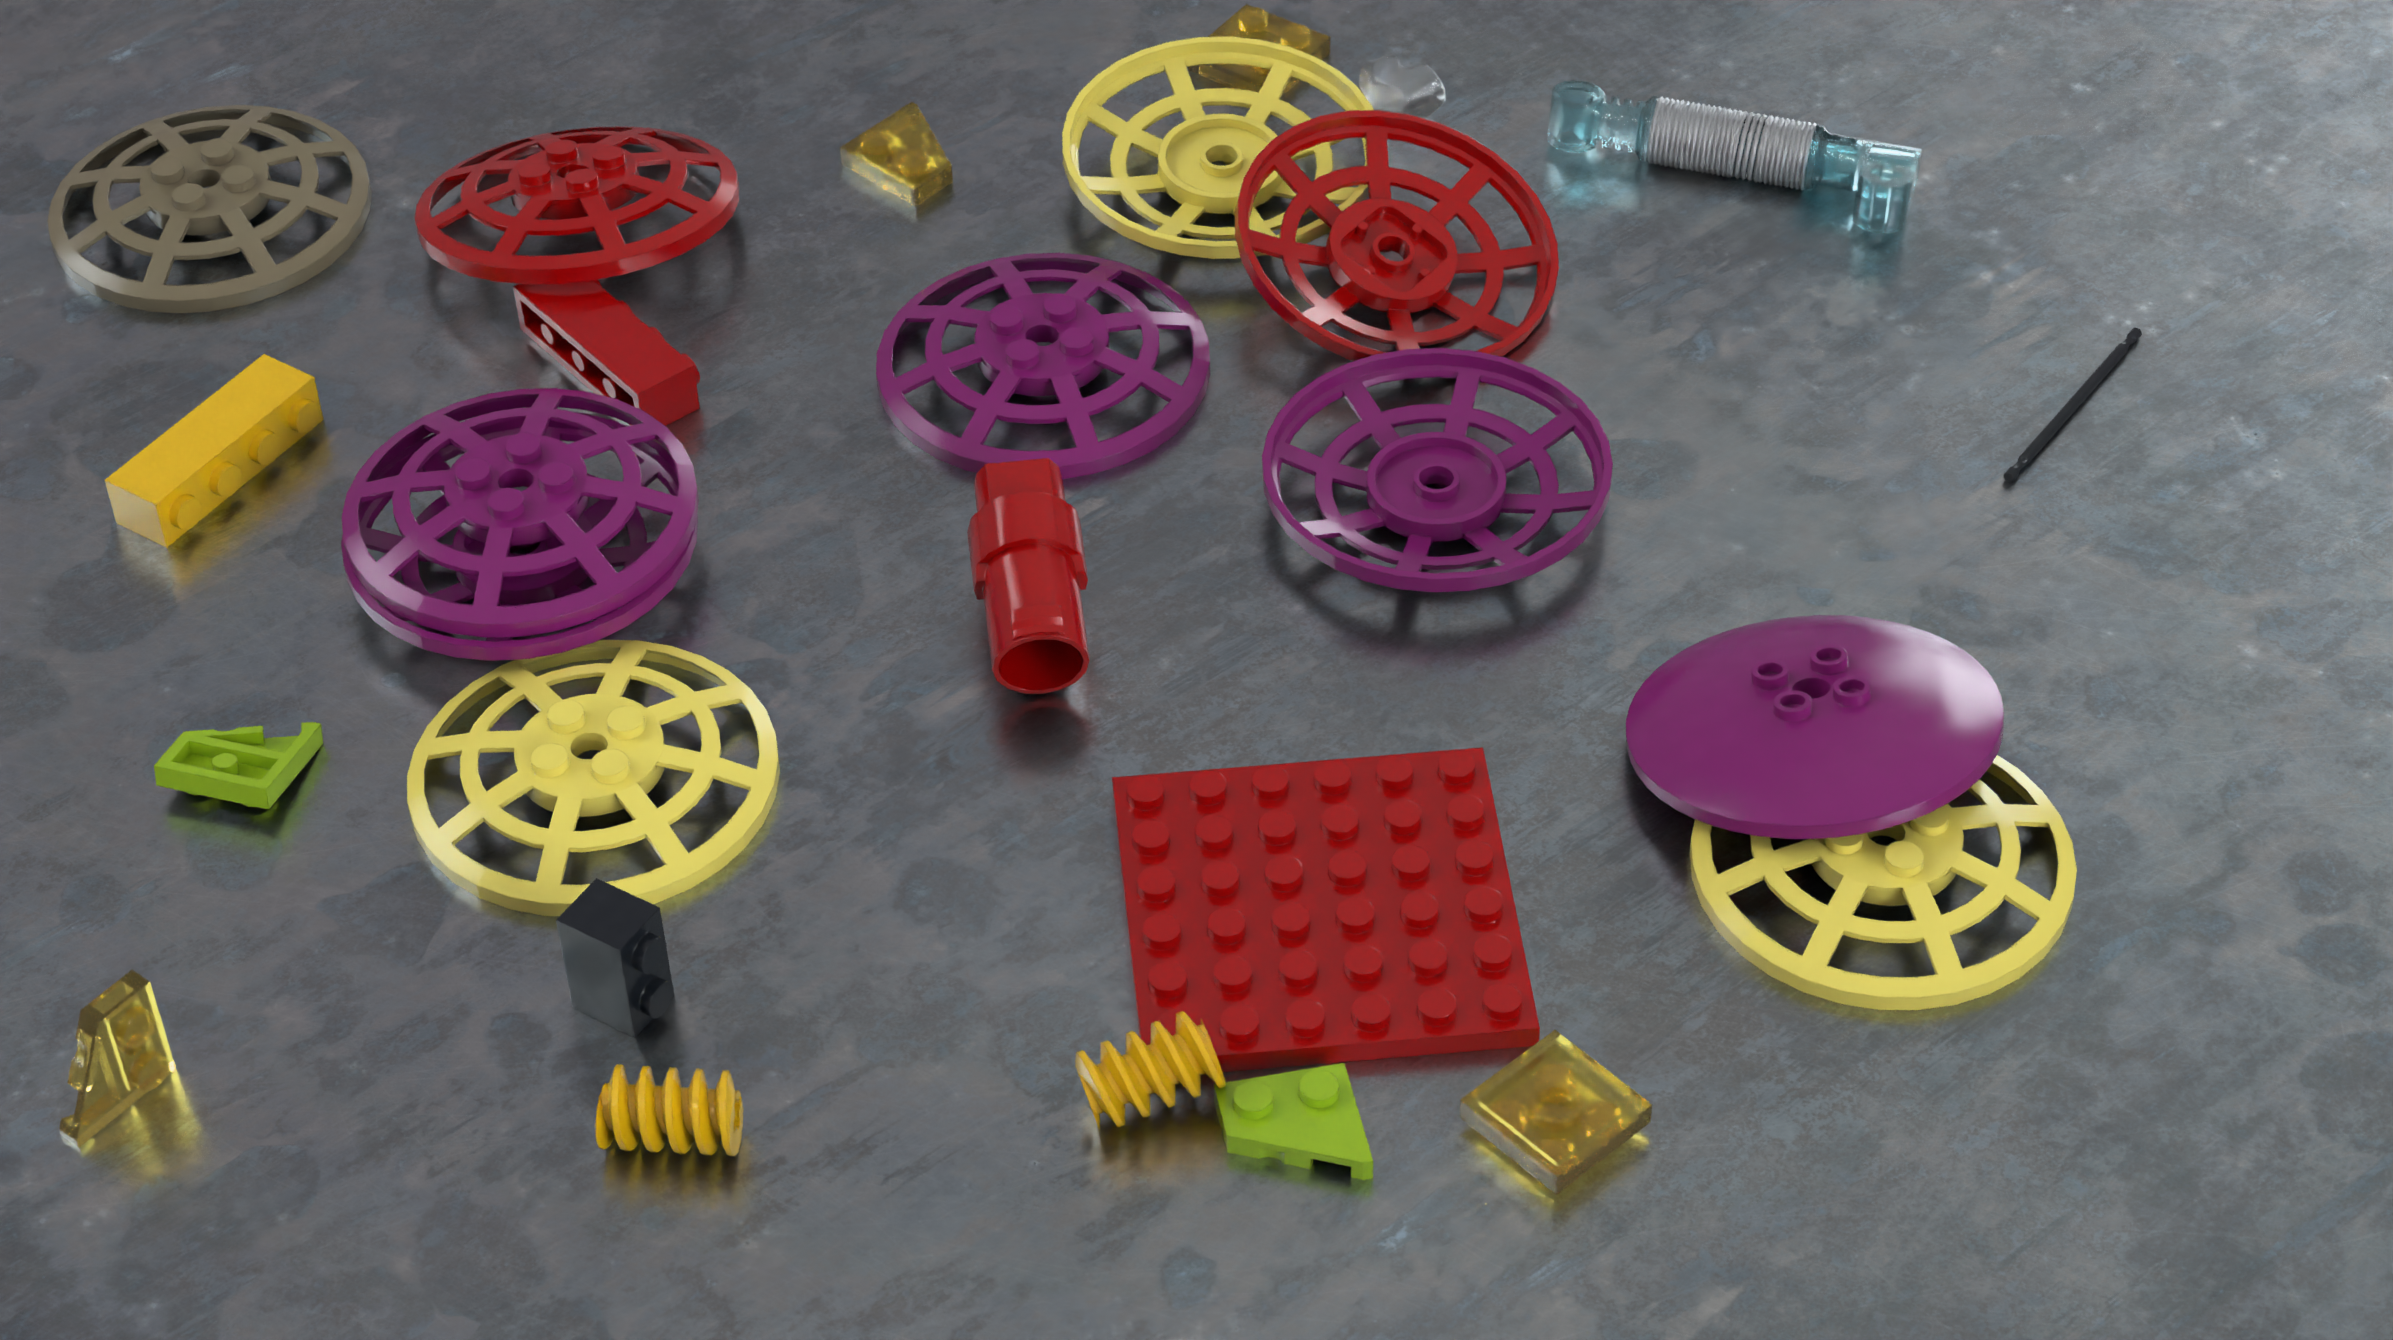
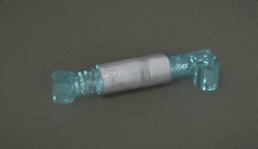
[1547,80,1922,234]

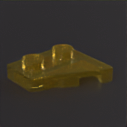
[840,102,953,207]
[59,970,176,1148]

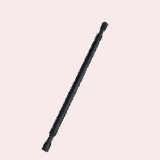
[2003,328,2142,482]

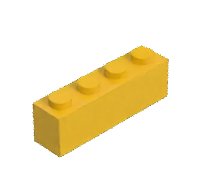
[105,354,324,548]

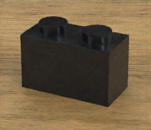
[556,878,674,1038]

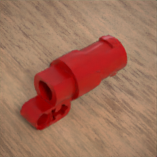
[967,458,1090,694]

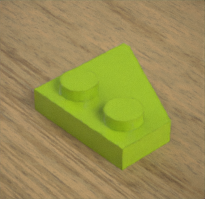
[154,722,324,810]
[1214,1063,1373,1180]

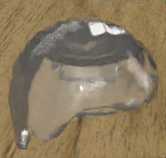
[1358,54,1447,119]

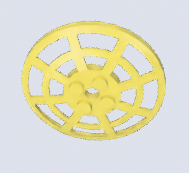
[1062,37,1373,259]
[407,640,780,917]
[1690,755,2077,1010]

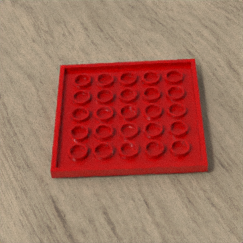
[1112,747,1540,1074]

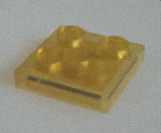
[1188,4,1330,96]
[1459,1030,1652,1194]

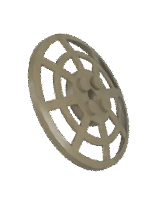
[47,105,372,313]

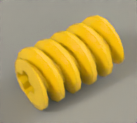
[1075,1011,1226,1130]
[595,1064,743,1157]

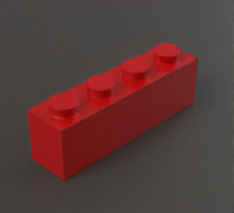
[513,280,700,426]

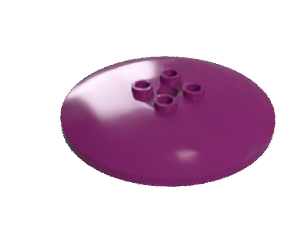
[1626,615,2004,839]

